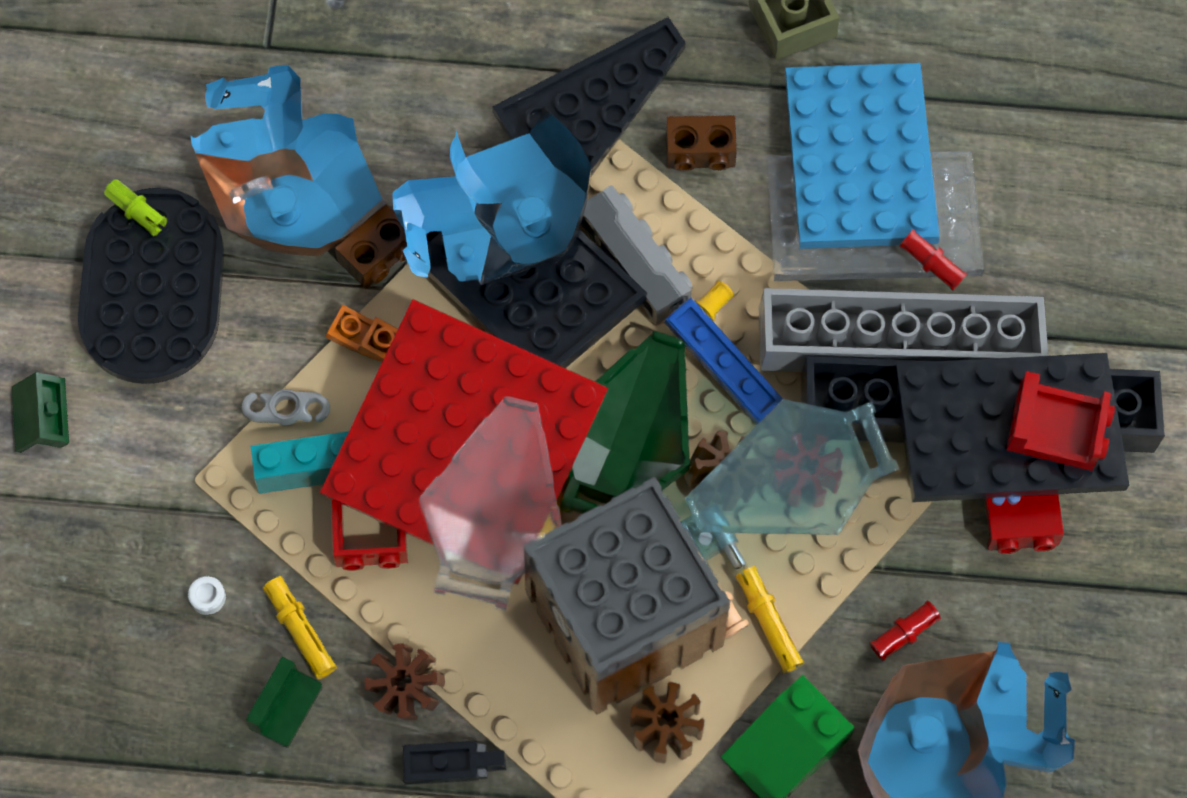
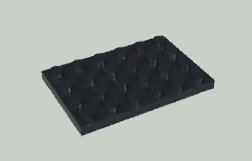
[404,229,647,368]
[894,353,1129,502]

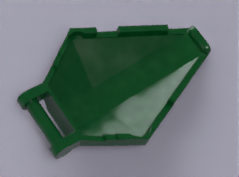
[560,331,690,514]

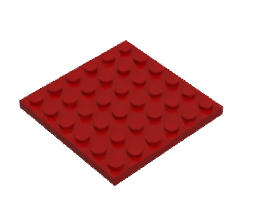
[320,299,608,585]

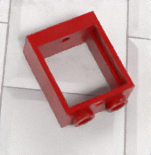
[332,500,408,571]

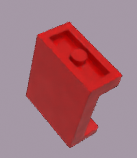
[1007,371,1115,471]
[985,494,1064,554]

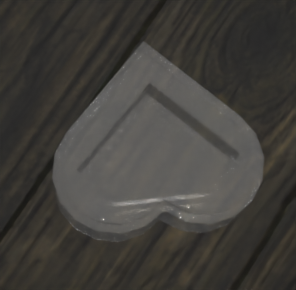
[229,176,273,204]

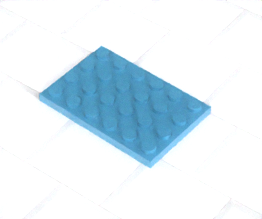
[785,63,940,249]

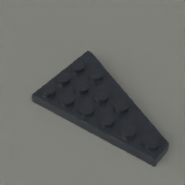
[492,16,686,176]

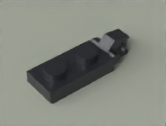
[403,741,506,785]

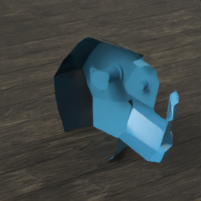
[393,107,592,285]

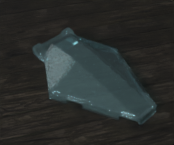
[685,399,899,535]

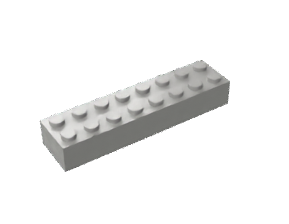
[759,288,1048,372]

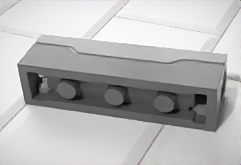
[581,185,693,325]

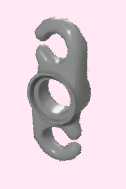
[241,389,330,425]

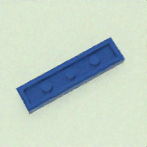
[664,298,786,427]

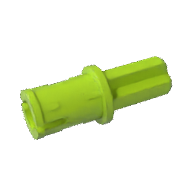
[104,179,167,236]

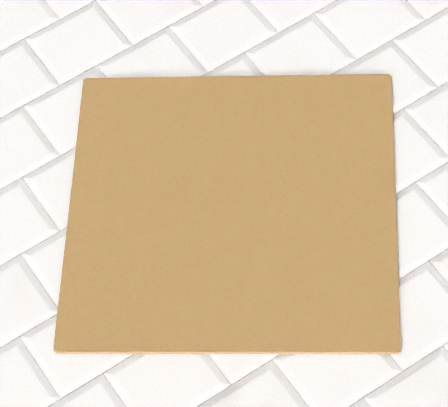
[195,139,933,798]

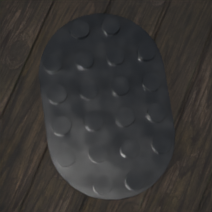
[78,188,224,384]

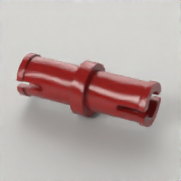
[899,229,967,291]
[869,600,941,662]

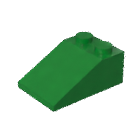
[721,675,855,798]

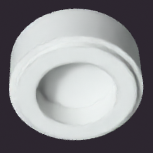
[188,576,226,615]

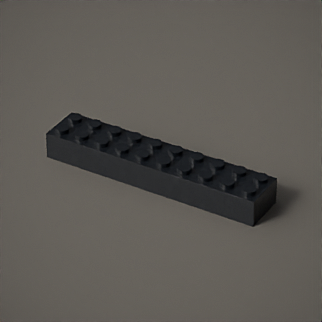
[801,356,1165,453]

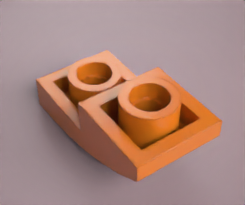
[325,304,398,362]

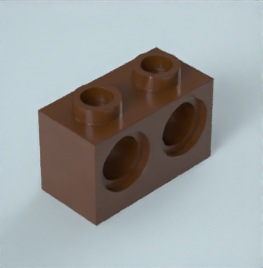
[666,115,737,171]
[335,204,407,289]

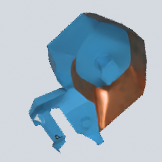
[191,65,388,256]
[858,642,1075,798]

